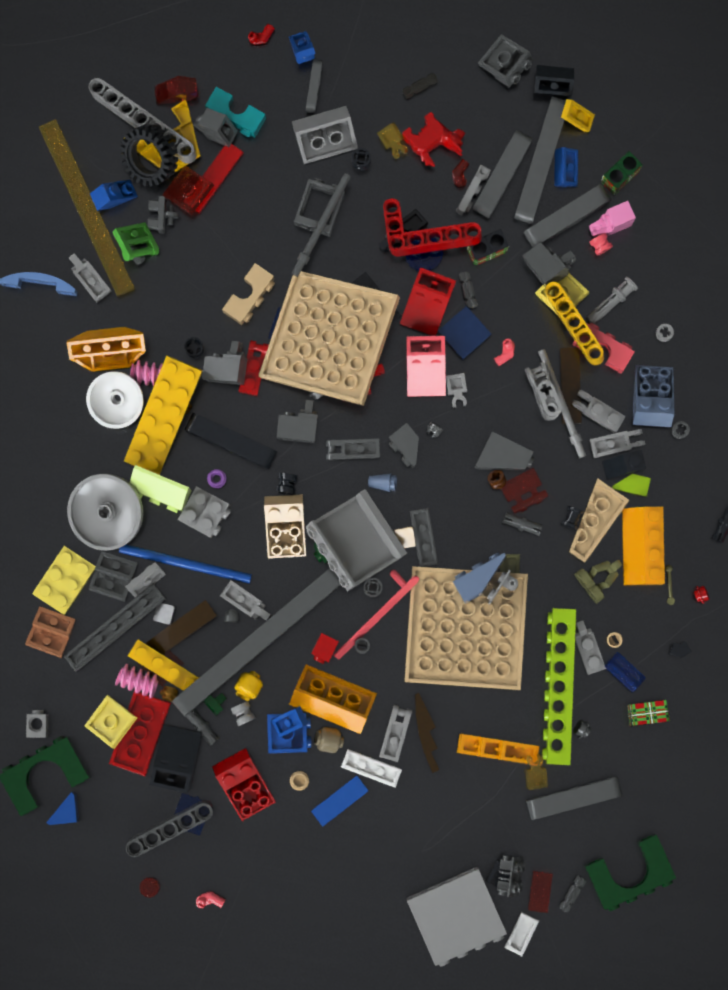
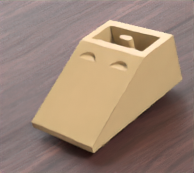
[264,494,306,558]

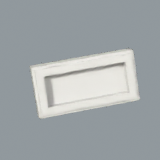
[505,912,539,956]

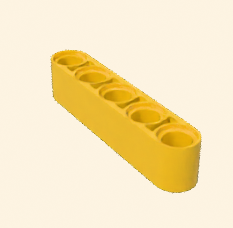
[545,282,604,365]

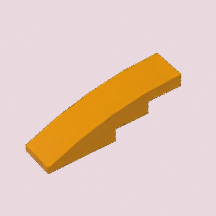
[457,734,539,765]

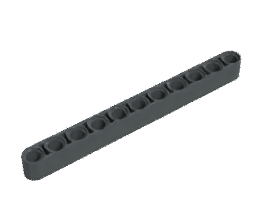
[172,568,341,716]

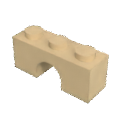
[222,263,275,325]

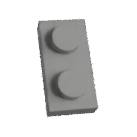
[125,562,166,598]

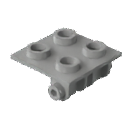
[487,570,518,605]

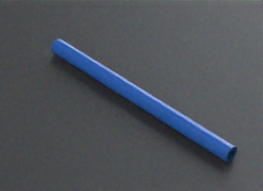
[119,545,252,584]

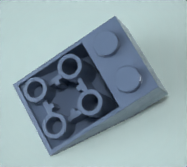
[633,365,674,427]
[453,552,506,604]

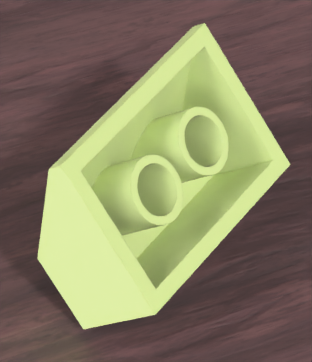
[130,465,191,513]

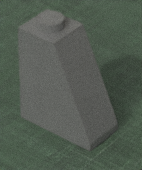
[475,432,535,471]

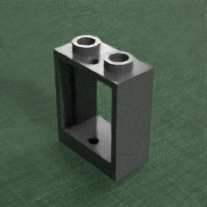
[294,178,345,237]

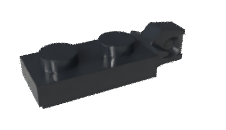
[379,209,428,253]

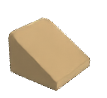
[394,527,416,548]

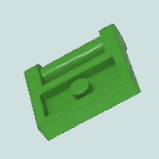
[112,222,159,261]

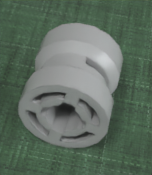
[231,701,256,726]

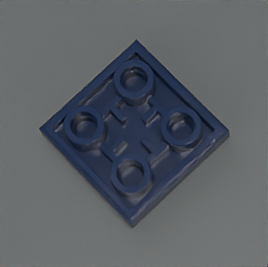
[438,306,492,360]

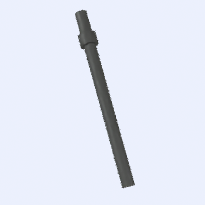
[291,173,351,277]

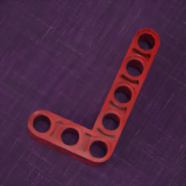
[383,198,482,257]

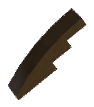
[145,600,217,655]
[415,693,440,773]

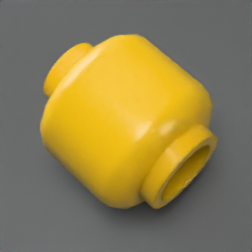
[234,671,263,701]

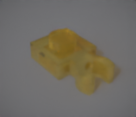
[377,122,408,159]
[525,754,548,790]

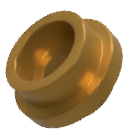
[160,686,178,702]

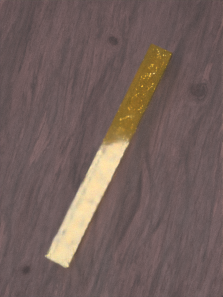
[39,119,135,297]

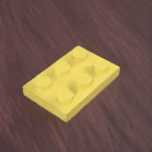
[32,546,96,615]

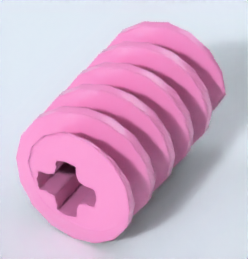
[130,360,163,387]
[115,663,158,699]

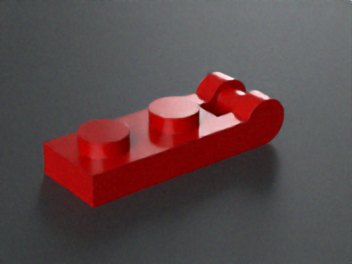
[239,340,269,396]

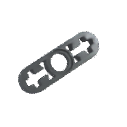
[306,59,323,114]

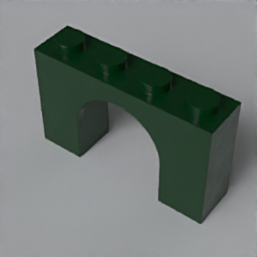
[0,735,91,817]
[584,834,676,911]

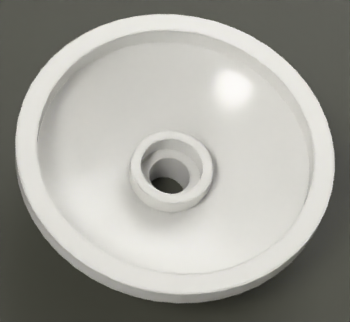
[86,371,144,429]

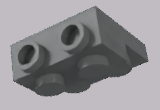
[478,34,533,88]

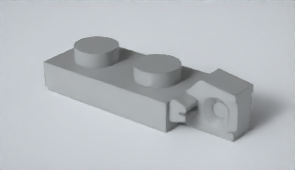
[456,165,491,216]
[69,253,112,303]
[220,580,271,621]
[575,620,606,675]

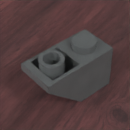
[388,423,419,468]

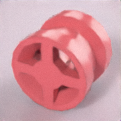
[589,233,613,256]

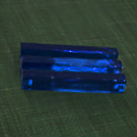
[604,652,646,693]

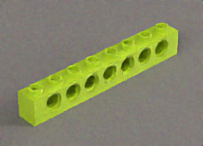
[542,608,576,765]

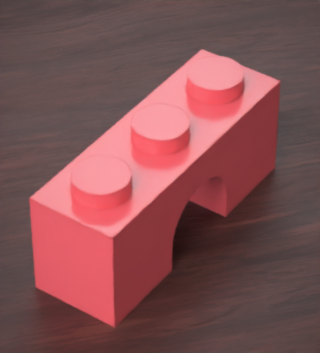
[572,323,635,374]

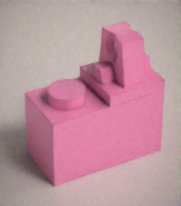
[589,201,636,237]

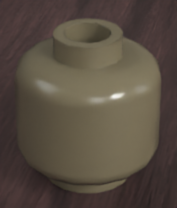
[314,726,344,753]

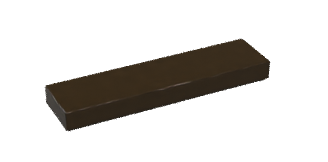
[560,348,582,424]

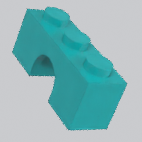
[205,87,266,138]

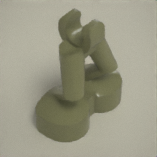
[574,560,622,604]

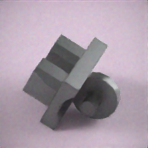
[148,196,179,234]

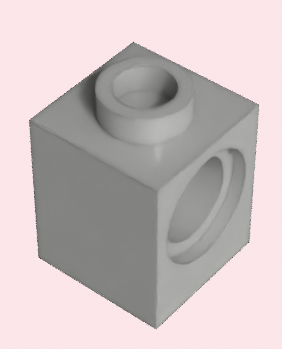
[26,710,49,738]

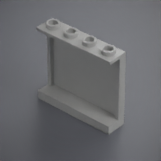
[306,489,407,592]
[406,867,507,966]

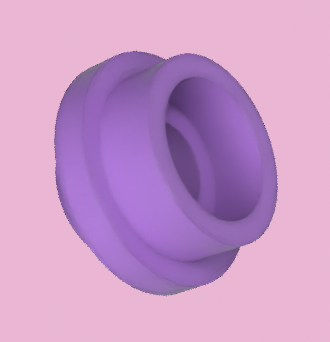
[207,469,227,488]

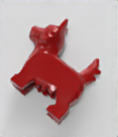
[402,112,465,167]

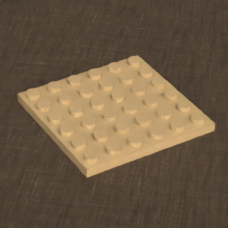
[259,271,400,406]
[405,566,528,690]

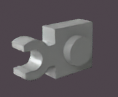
[445,373,467,408]

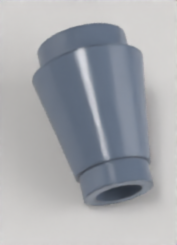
[368,473,397,492]

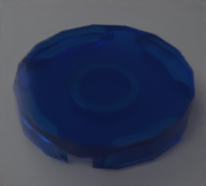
[406,237,443,272]

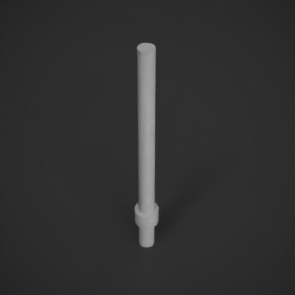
[538,349,586,458]

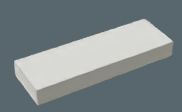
[341,749,402,788]

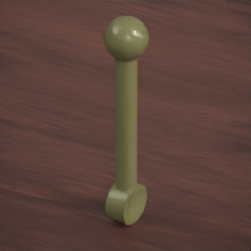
[665,565,675,605]

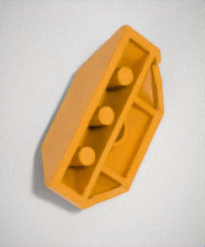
[67,327,146,371]

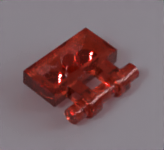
[501,468,548,514]

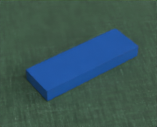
[311,776,369,827]

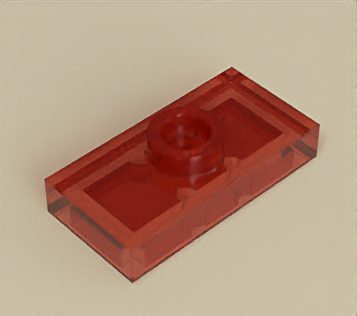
[528,871,553,913]

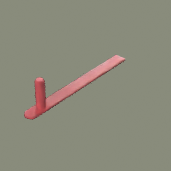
[334,570,419,660]

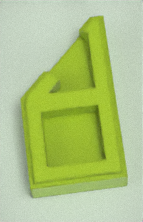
[612,474,651,497]

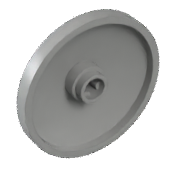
[67,473,143,551]

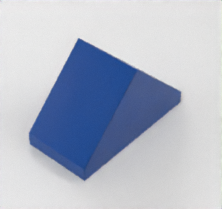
[46,791,79,825]

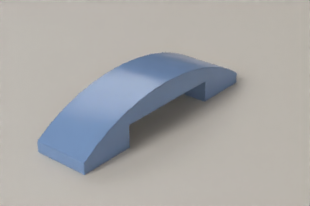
[0,272,78,296]

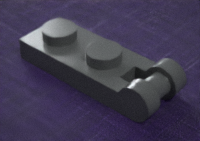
[326,438,380,460]

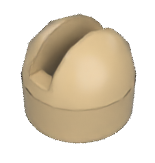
[607,632,623,648]

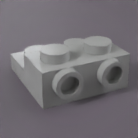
[178,486,231,539]

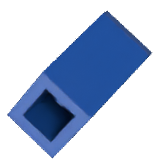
[90,179,138,211]

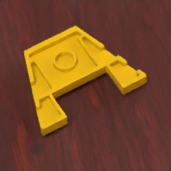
[123,100,201,172]

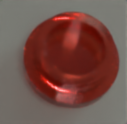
[140,878,159,898]

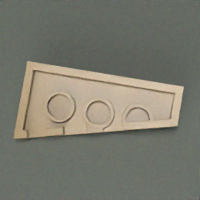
[569,478,629,563]

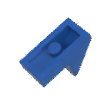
[289,31,316,64]
[271,706,308,738]

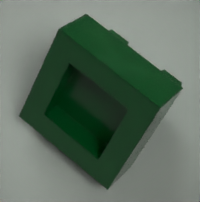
[204,693,227,716]

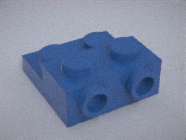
[267,713,311,753]

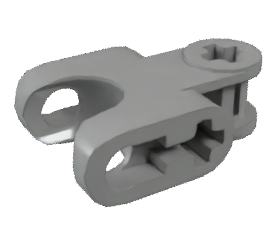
[525,362,562,421]

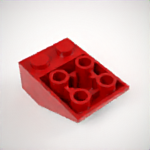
[400,267,456,336]
[212,748,276,821]

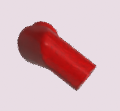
[248,24,275,45]

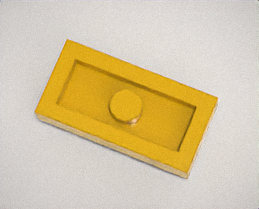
[561,99,595,132]

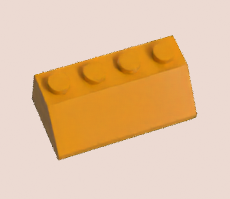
[622,507,665,585]
[289,664,377,734]

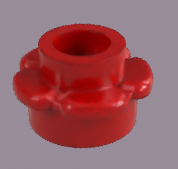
[694,586,710,604]

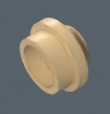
[290,771,309,791]

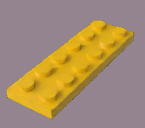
[124,355,203,475]

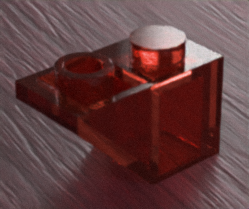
[155,76,198,105]

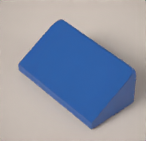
[554,147,578,187]

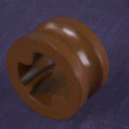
[488,470,507,489]

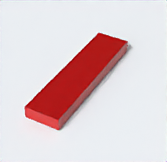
[184,144,244,214]

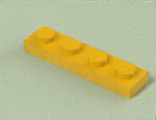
[127,639,199,691]

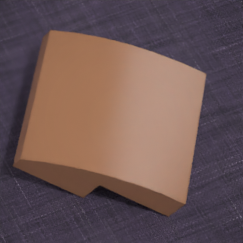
[25,606,76,658]

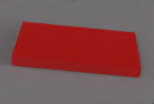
[109,690,171,776]

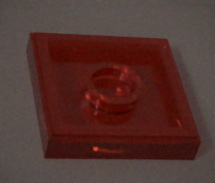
[163,166,214,215]

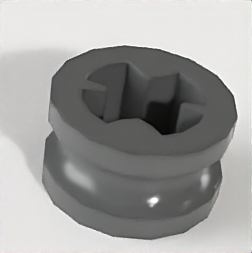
[671,421,690,439]

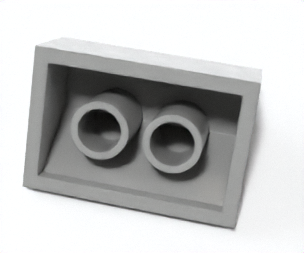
[292,106,358,164]

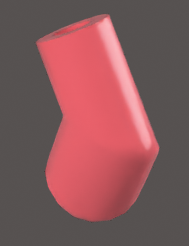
[494,338,515,366]
[196,891,226,908]

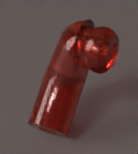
[452,159,470,187]

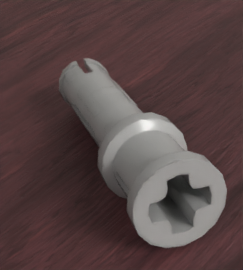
[586,276,638,325]

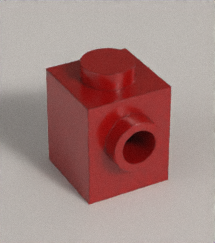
[311,633,339,664]

